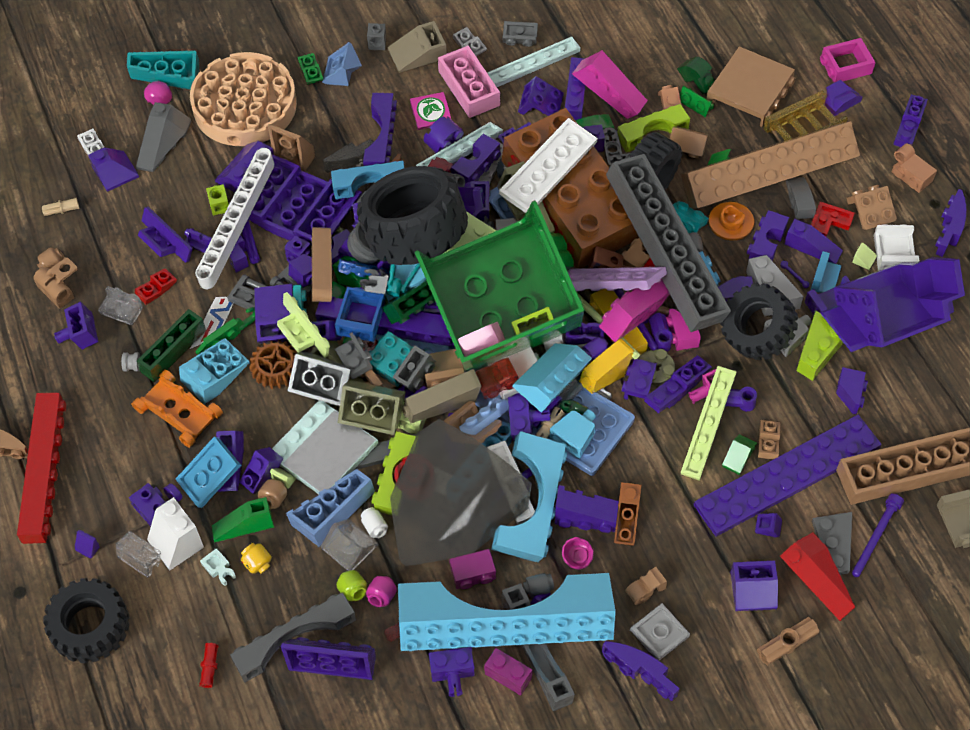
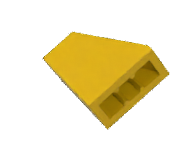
[579,339,634,394]

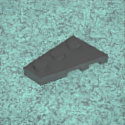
[812,512,852,575]

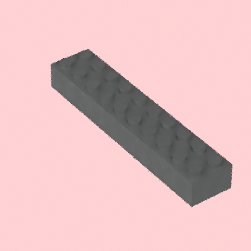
[606,154,731,332]

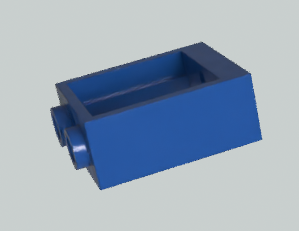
[335,287,385,342]

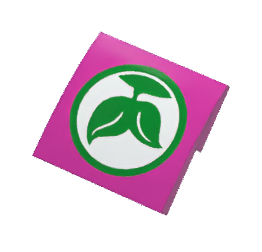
[410,92,451,130]

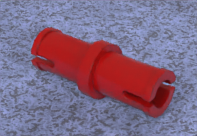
[199,643,219,688]

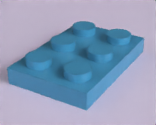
[176,437,241,508]

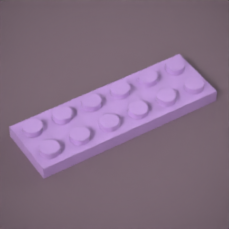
[567,267,667,291]

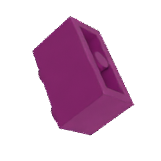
[449,549,496,589]
[484,648,532,696]

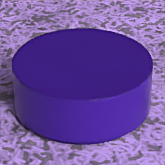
[164,484,182,502]

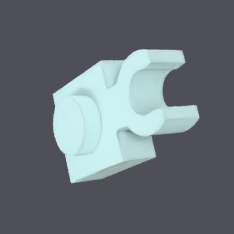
[200,548,236,586]

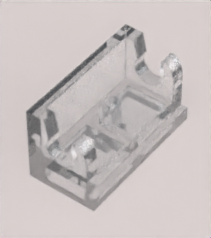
[116,531,161,578]

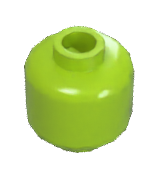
[337,570,367,601]

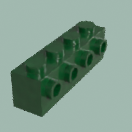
[382,280,435,324]
[136,309,206,382]

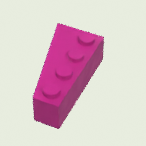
[572,50,648,119]

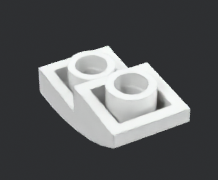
[77,129,104,155]

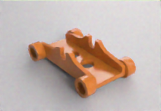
[131,370,223,448]

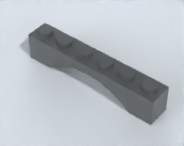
[501,583,575,711]
[230,592,356,683]

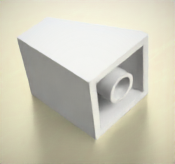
[147,497,204,571]

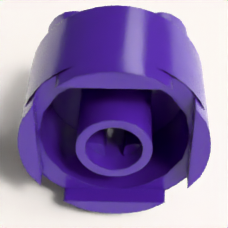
[423,116,464,153]

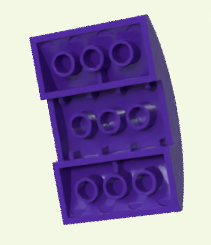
[248,154,362,246]

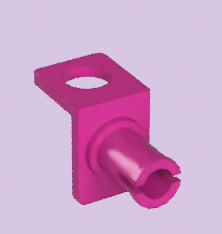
[688,369,716,404]

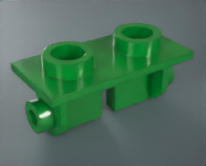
[679,85,714,117]

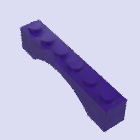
[363,93,397,166]

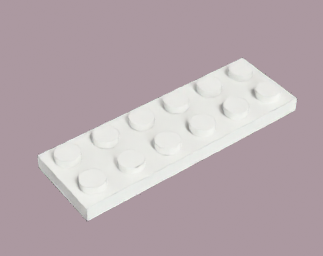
[499,118,598,213]

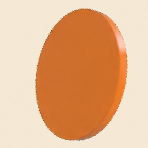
[709,202,754,241]

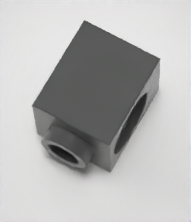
[367,23,387,50]

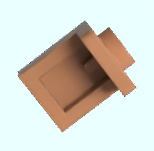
[658,85,681,110]

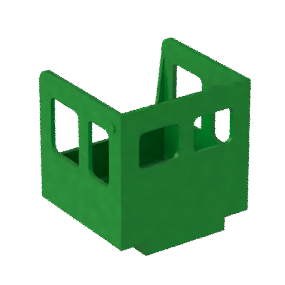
[415,200,584,372]

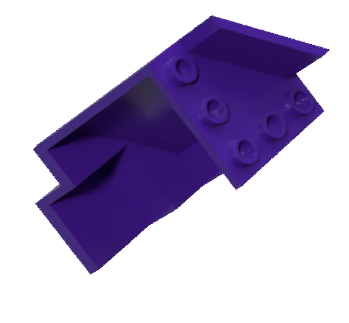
[820,257,965,352]

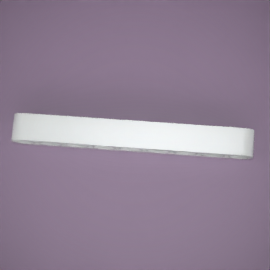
[195,148,274,289]

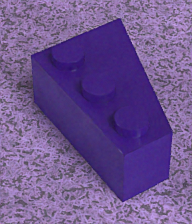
[555,485,619,533]

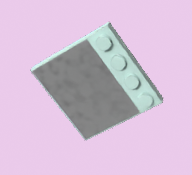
[272,400,379,494]

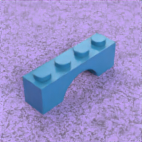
[331,161,404,199]

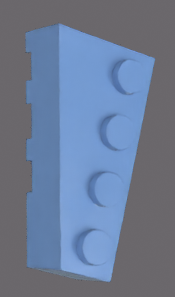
[286,469,375,547]

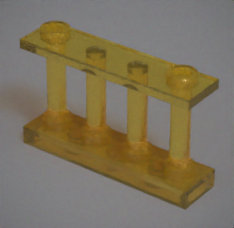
[763,90,848,141]

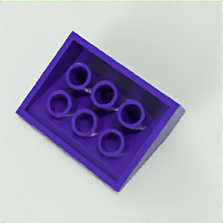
[281,637,376,680]

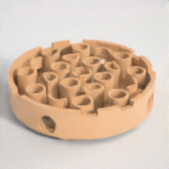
[190,52,297,146]

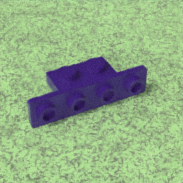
[138,207,192,263]

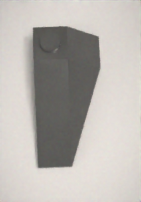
[136,102,191,172]

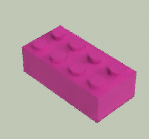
[599,278,670,342]

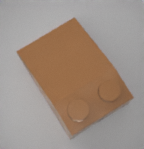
[268,124,315,172]

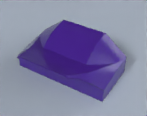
[823,80,862,116]

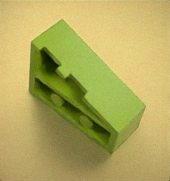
[796,311,843,381]

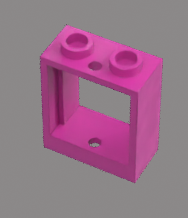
[820,38,875,83]

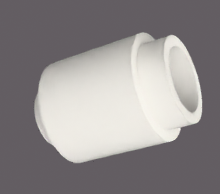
[361,507,388,538]

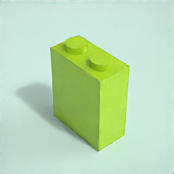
[512,307,554,335]

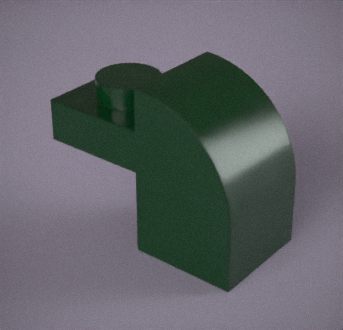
[677,57,715,94]

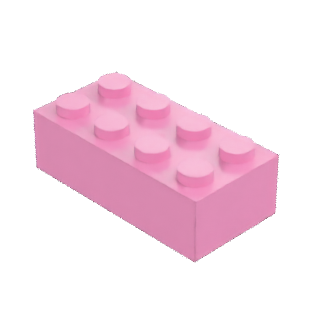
[438,45,500,118]

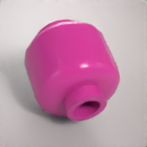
[366,576,397,607]

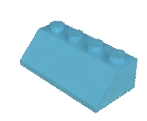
[512,343,592,413]

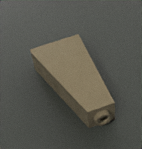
[402,369,481,424]

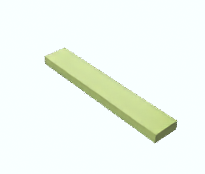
[681,366,736,481]

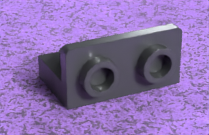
[335,332,373,380]

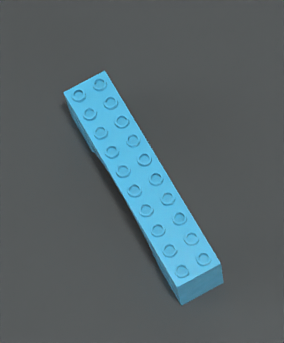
[398,573,615,651]

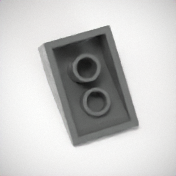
[288,351,351,406]

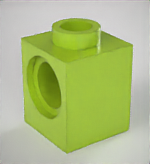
[206,184,229,216]

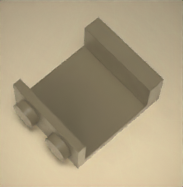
[937,489,970,548]

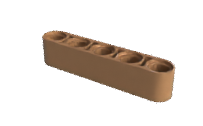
[312,227,332,302]

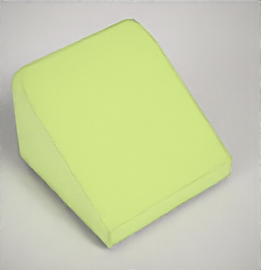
[852,243,877,270]
[270,468,296,489]

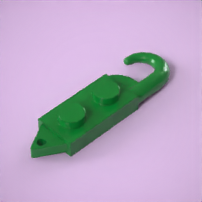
[195,307,255,355]

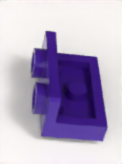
[622,359,657,400]

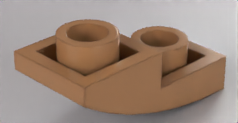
[758,420,780,459]

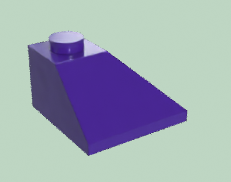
[88,147,139,192]

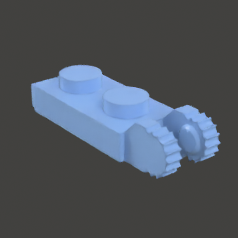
[459,398,509,435]

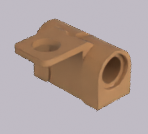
[34,258,77,309]

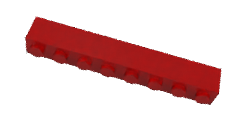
[17,393,66,544]

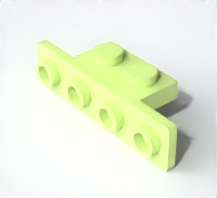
[277,292,330,358]

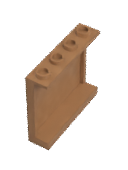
[707,47,796,127]

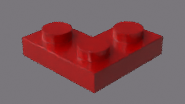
[811,202,855,237]

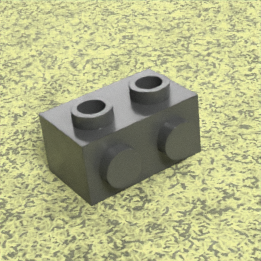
[393,345,436,393]

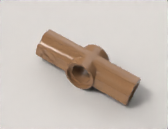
[757,617,819,666]

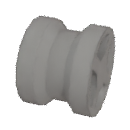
[122,352,141,372]

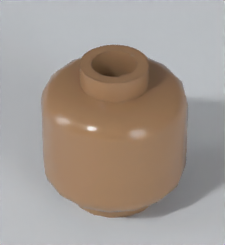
[37,247,65,269]
[257,479,287,509]

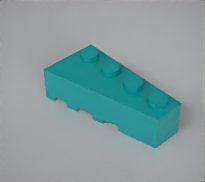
[127,51,200,90]

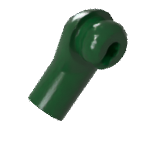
[560,399,589,415]

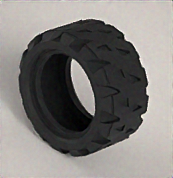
[357,166,468,265]

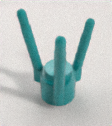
[385,263,420,297]

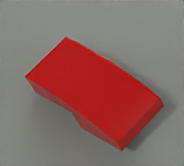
[135,268,177,305]

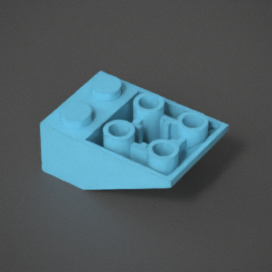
[179,338,249,404]

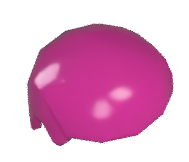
[144,81,172,105]
[562,537,594,570]

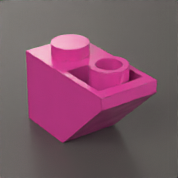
[666,309,701,351]

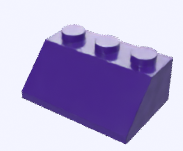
[215,141,274,192]

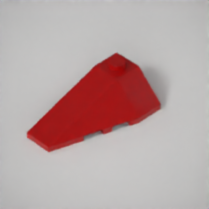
[780,532,856,621]

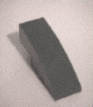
[786,177,816,219]

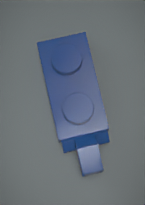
[337,259,390,279]

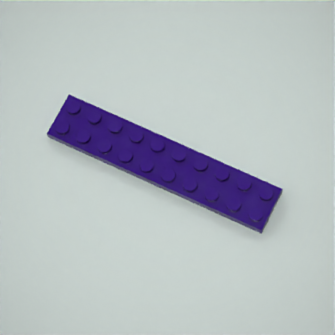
[694,415,882,537]

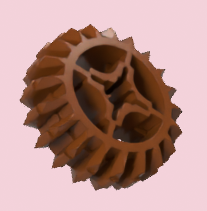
[249,340,298,389]

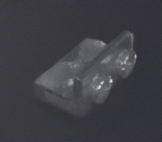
[98,286,143,325]

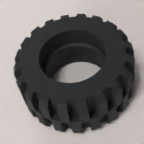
[630,132,682,190]
[720,283,798,360]
[43,578,129,663]

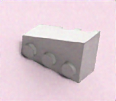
[746,255,803,317]

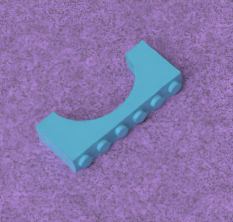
[491,431,567,562]

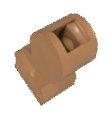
[625,567,667,605]

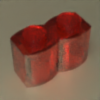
[475,358,519,399]

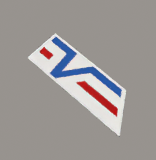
[190,297,233,349]

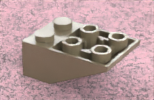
[388,21,447,73]

